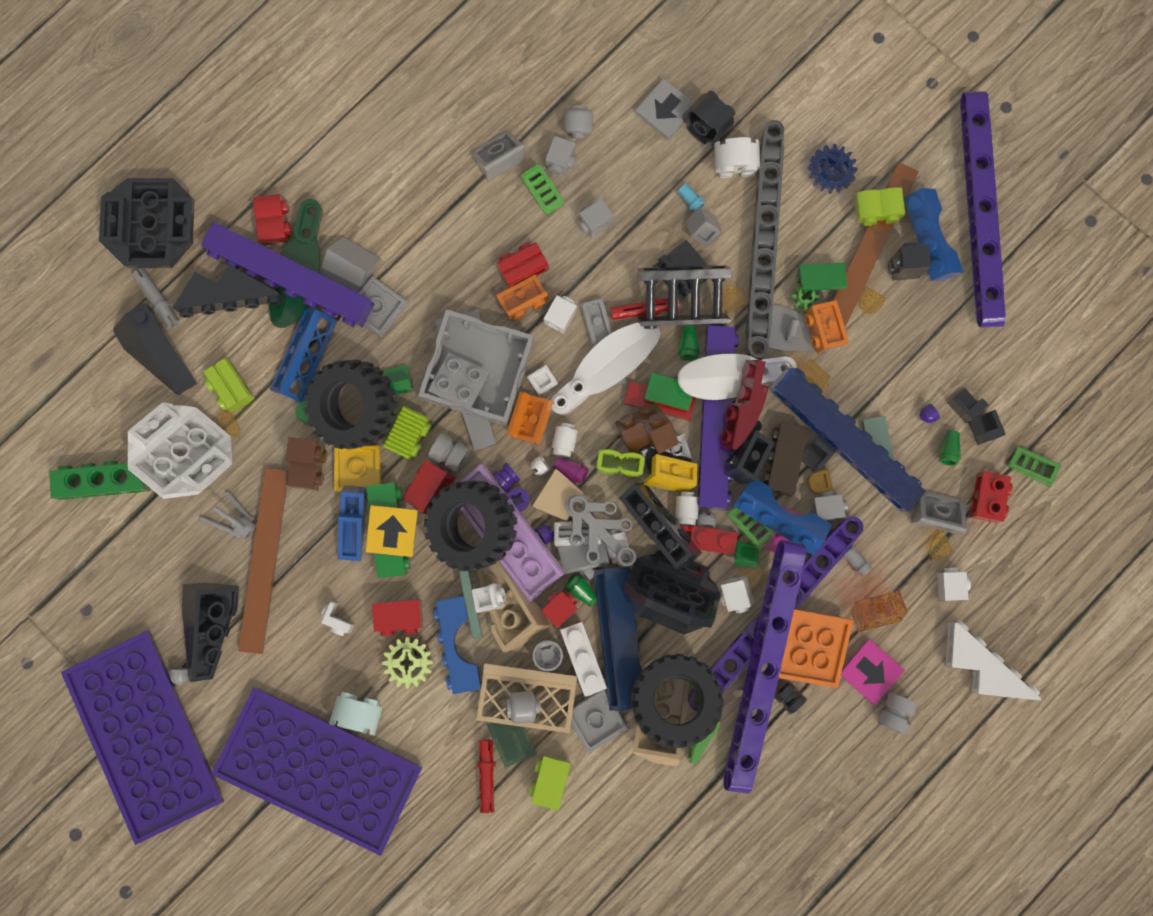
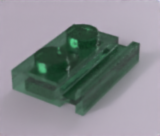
[487,715,537,768]

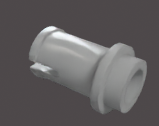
[844,547,872,577]

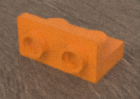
[804,300,849,354]

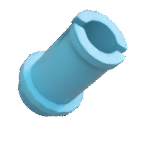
[677,183,705,211]

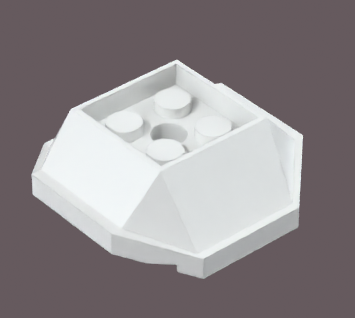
[128,402,232,499]

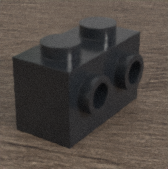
[888,242,931,281]
[724,430,774,485]

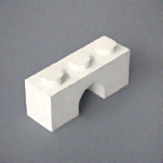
[560,622,607,697]

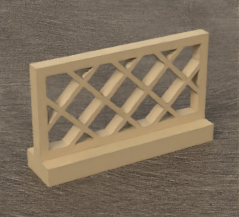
[477,663,577,733]

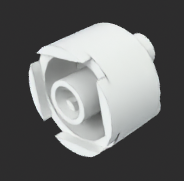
[714,137,760,178]

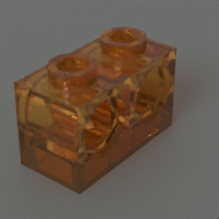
[850,590,908,632]

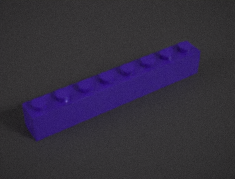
[200,222,375,328]
[698,325,739,510]

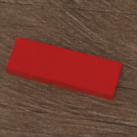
[624,382,696,421]

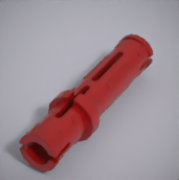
[610,297,679,321]
[477,739,496,813]

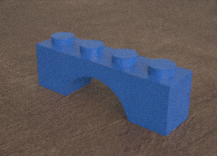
[903,188,963,281]
[734,479,832,555]
[433,596,482,694]

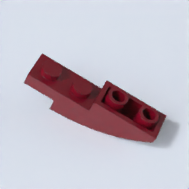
[720,359,769,450]

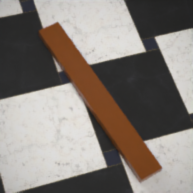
[832,162,919,327]
[238,468,289,654]

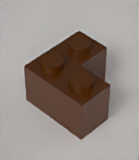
[614,402,679,454]
[285,437,328,491]

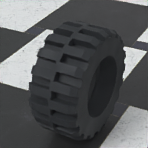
[304,360,397,450]
[424,480,517,571]
[631,654,724,748]

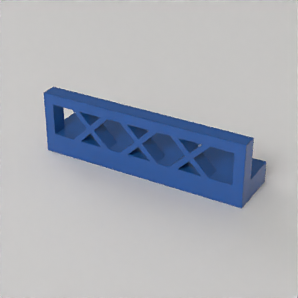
[270,308,337,403]

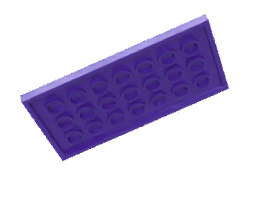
[61,631,225,845]
[211,687,423,856]

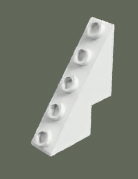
[945,620,1041,701]

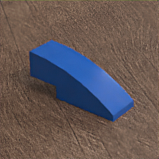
[338,485,367,561]

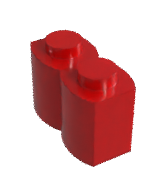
[253,194,292,245]

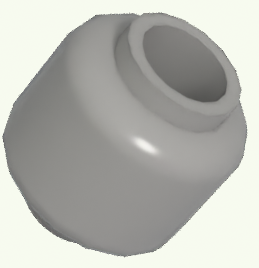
[564,105,593,139]
[506,691,541,723]

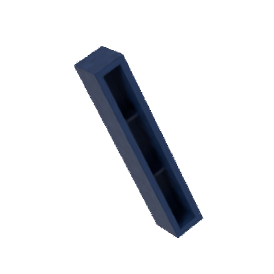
[594,567,642,711]

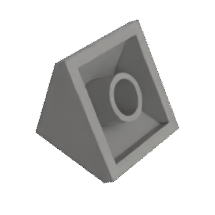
[470,130,525,181]
[319,237,381,293]
[911,489,967,534]

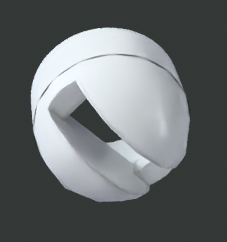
[531,455,550,475]

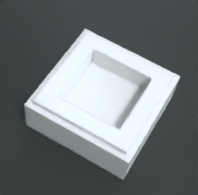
[527,365,558,396]

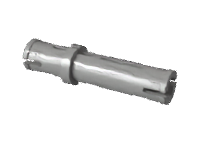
[132,268,180,330]

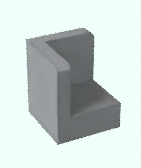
[686,206,722,247]

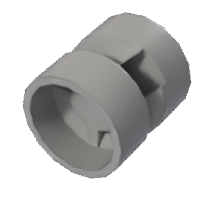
[428,432,471,474]
[533,640,563,671]
[877,692,918,735]

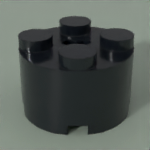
[682,90,736,146]

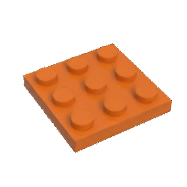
[779,608,854,688]

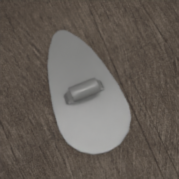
[763,305,816,352]

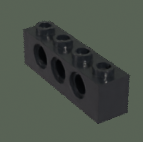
[619,483,702,569]

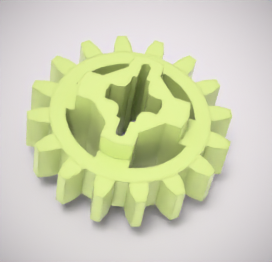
[382,637,434,689]

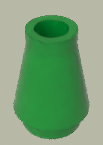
[678,326,700,361]
[938,430,961,466]
[564,573,597,607]

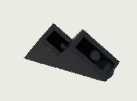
[172,265,286,318]

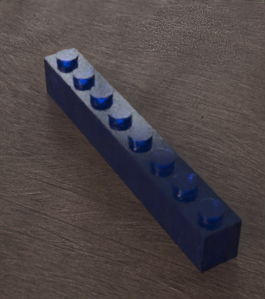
[769,367,926,512]

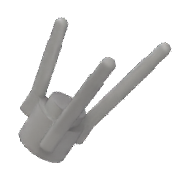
[199,491,256,539]

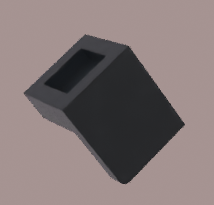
[947,389,989,423]
[968,410,1006,445]
[802,436,837,472]

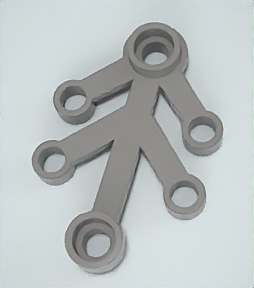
[566,495,636,567]

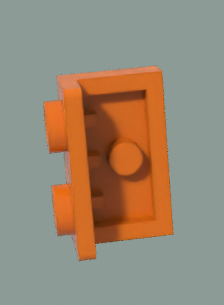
[496,274,549,320]
[507,391,553,445]

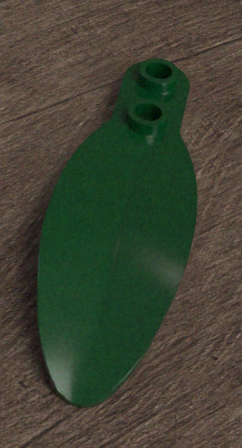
[269,199,323,328]

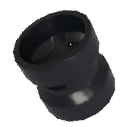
[774,682,807,715]

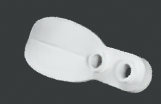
[551,323,660,416]
[678,354,797,400]

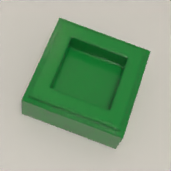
[734,541,759,568]

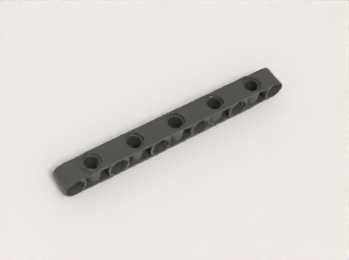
[745,120,784,360]

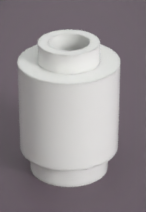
[551,423,578,458]
[675,492,699,525]
[605,530,629,564]

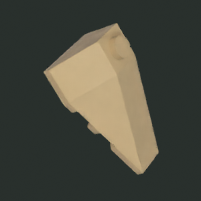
[477,561,551,653]
[633,678,690,767]

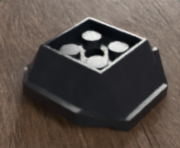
[99,178,195,268]
[623,550,721,635]

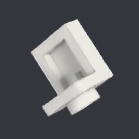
[472,584,506,613]
[321,601,354,636]

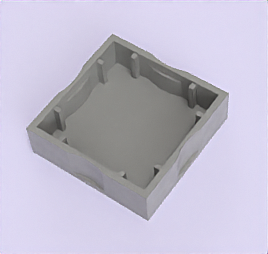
[418,309,534,426]

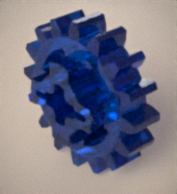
[808,144,858,194]

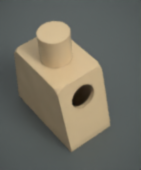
[533,469,584,521]

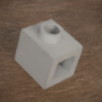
[545,136,577,175]
[578,199,614,238]
[810,491,848,521]

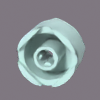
[329,692,382,736]

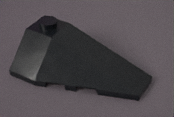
[113,303,197,395]
[182,582,239,682]

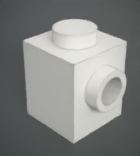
[544,296,577,334]
[937,568,971,601]
[720,575,754,613]

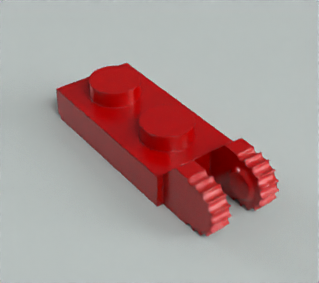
[679,524,738,556]

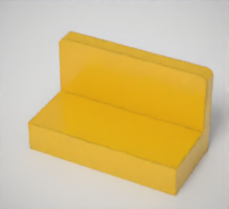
[644,454,698,493]

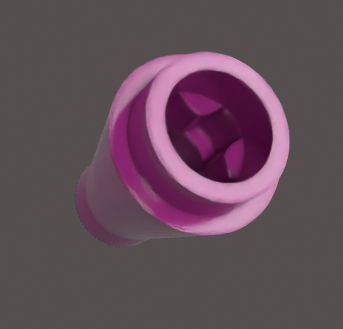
[553,456,589,484]

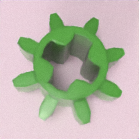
[790,286,820,312]

